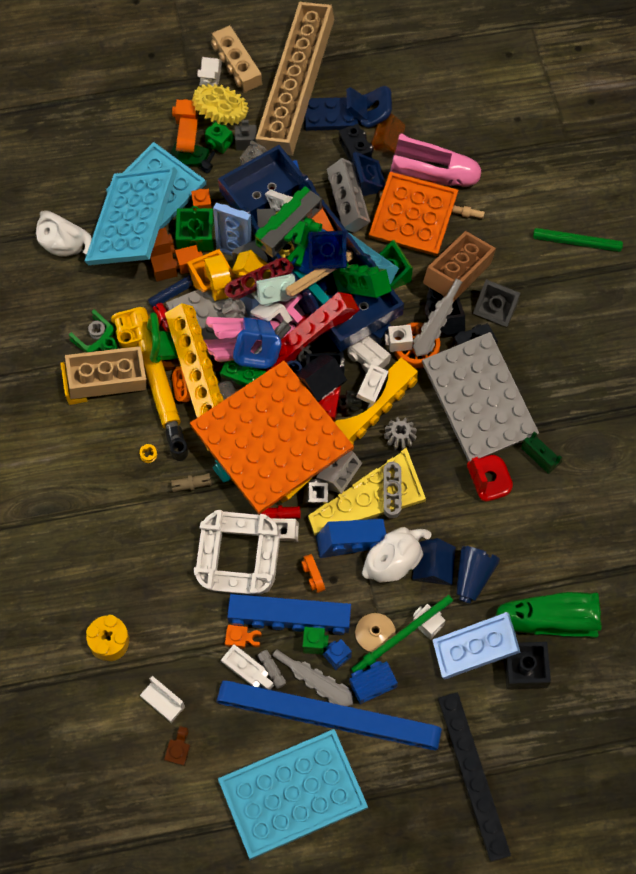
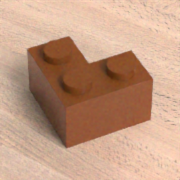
[150,227,180,282]

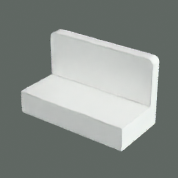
[265,190,293,212]
[250,302,292,323]
[356,364,389,410]
[140,676,185,723]

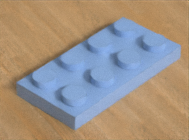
[213,203,252,256]
[433,612,520,679]

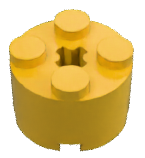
[86,615,129,661]

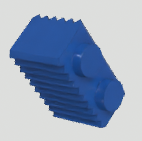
[349,661,398,704]

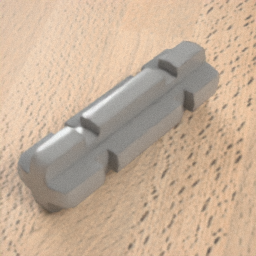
[258,650,286,688]

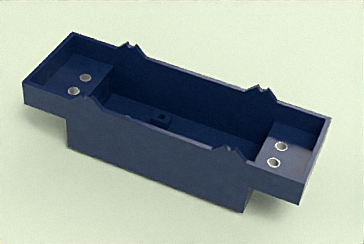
[218,145,404,352]

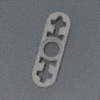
[383,462,402,518]

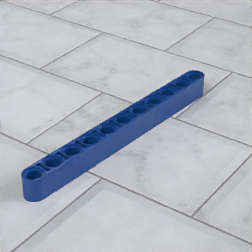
[217,681,442,750]

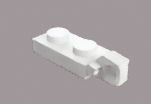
[221,645,274,690]

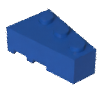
[316,519,386,558]

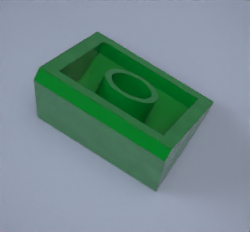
[379,240,413,290]

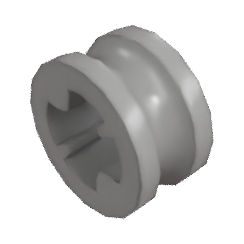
[88,321,106,340]

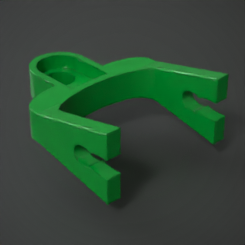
[284,217,323,267]
[69,309,117,353]

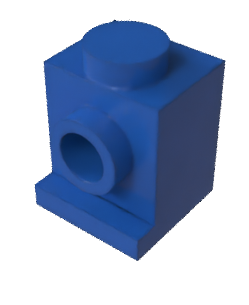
[323,639,352,670]

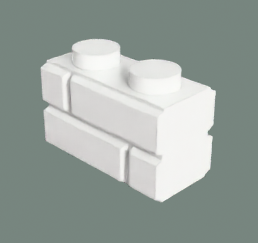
[348,336,391,372]

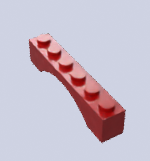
[264,292,360,372]

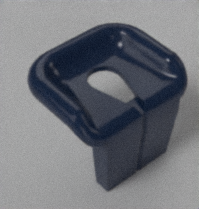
[346,86,392,128]

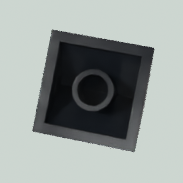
[295,353,347,402]

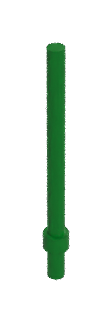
[351,595,454,672]

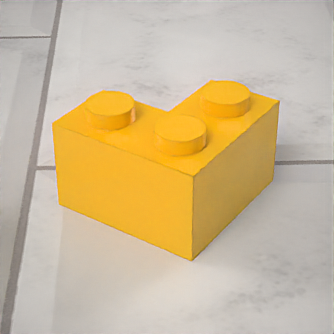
[232,250,276,290]

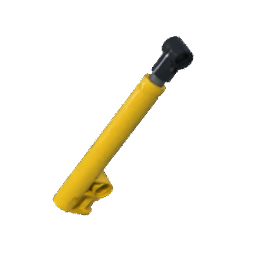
[111,307,188,461]

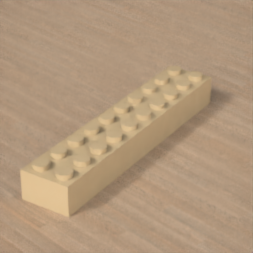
[256,2,334,156]

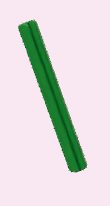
[533,228,623,252]

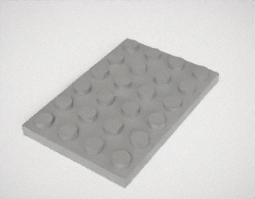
[422,332,539,461]

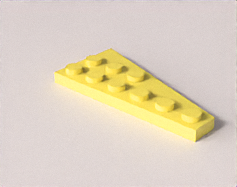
[308,448,426,536]

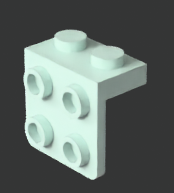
[251,274,297,306]

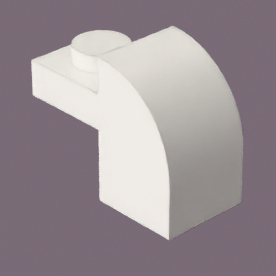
[197,57,222,86]

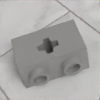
[316,451,362,494]

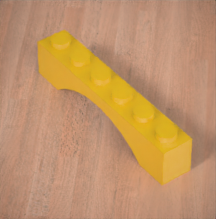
[335,358,418,445]

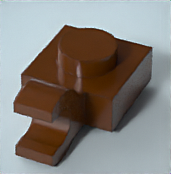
[164,726,191,766]

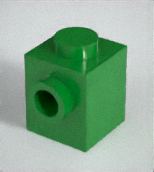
[303,627,329,655]

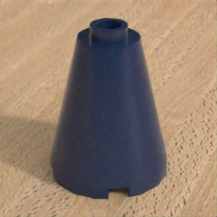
[456,546,500,604]

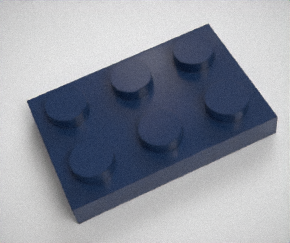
[305,97,358,131]

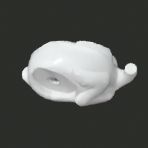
[36,211,92,257]
[362,527,431,583]

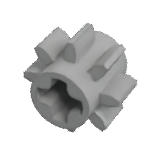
[222,298,245,318]

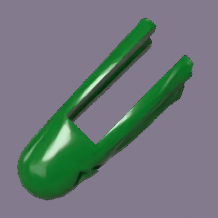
[496,592,602,638]

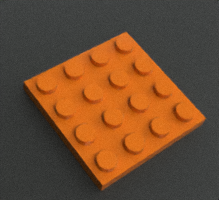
[369,172,458,257]

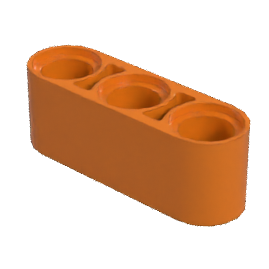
[176,117,198,153]

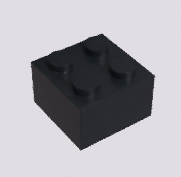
[504,642,551,689]

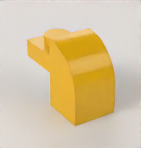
[204,255,232,301]

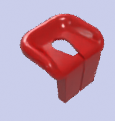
[467,455,513,502]

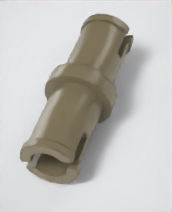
[171,473,212,492]

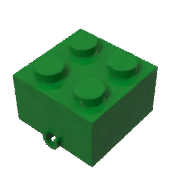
[175,206,214,251]

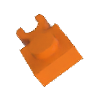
[225,625,262,649]

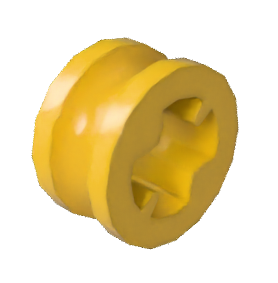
[140,444,157,463]

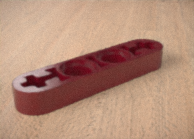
[224,257,293,300]

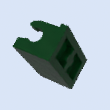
[521,431,563,474]

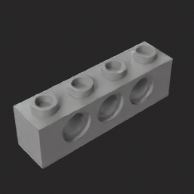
[327,158,370,233]

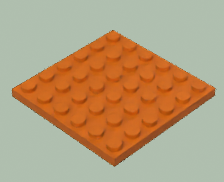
[190,361,354,514]

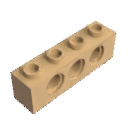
[211,26,262,92]

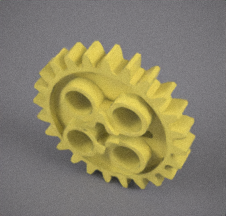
[192,83,248,125]

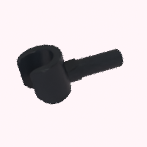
[201,151,215,174]

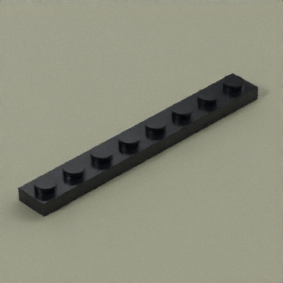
[438,692,511,863]

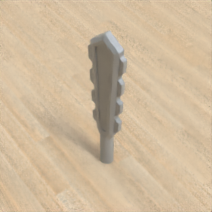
[413,278,462,356]
[273,649,353,706]

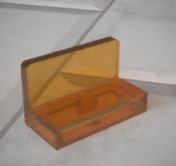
[372,114,405,154]

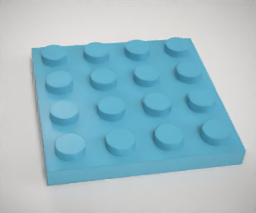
[106,142,206,229]

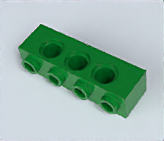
[332,263,392,298]

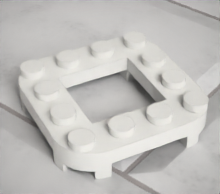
[194,510,280,595]

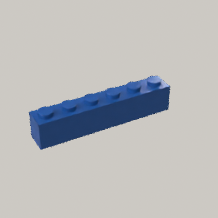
[227,594,351,635]

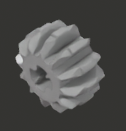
[384,417,417,450]

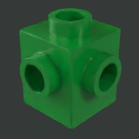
[205,122,233,154]

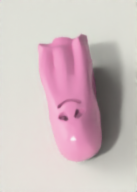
[390,134,481,187]
[204,317,296,362]

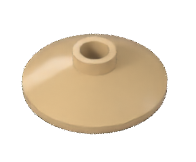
[355,613,396,652]

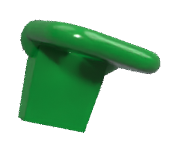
[146,312,178,363]

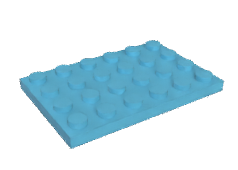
[85,166,177,265]
[218,729,368,860]

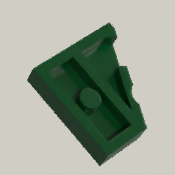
[170,140,210,167]

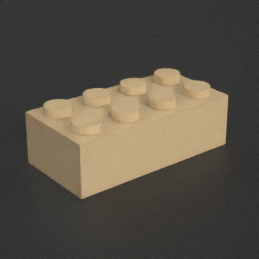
[65,346,146,399]

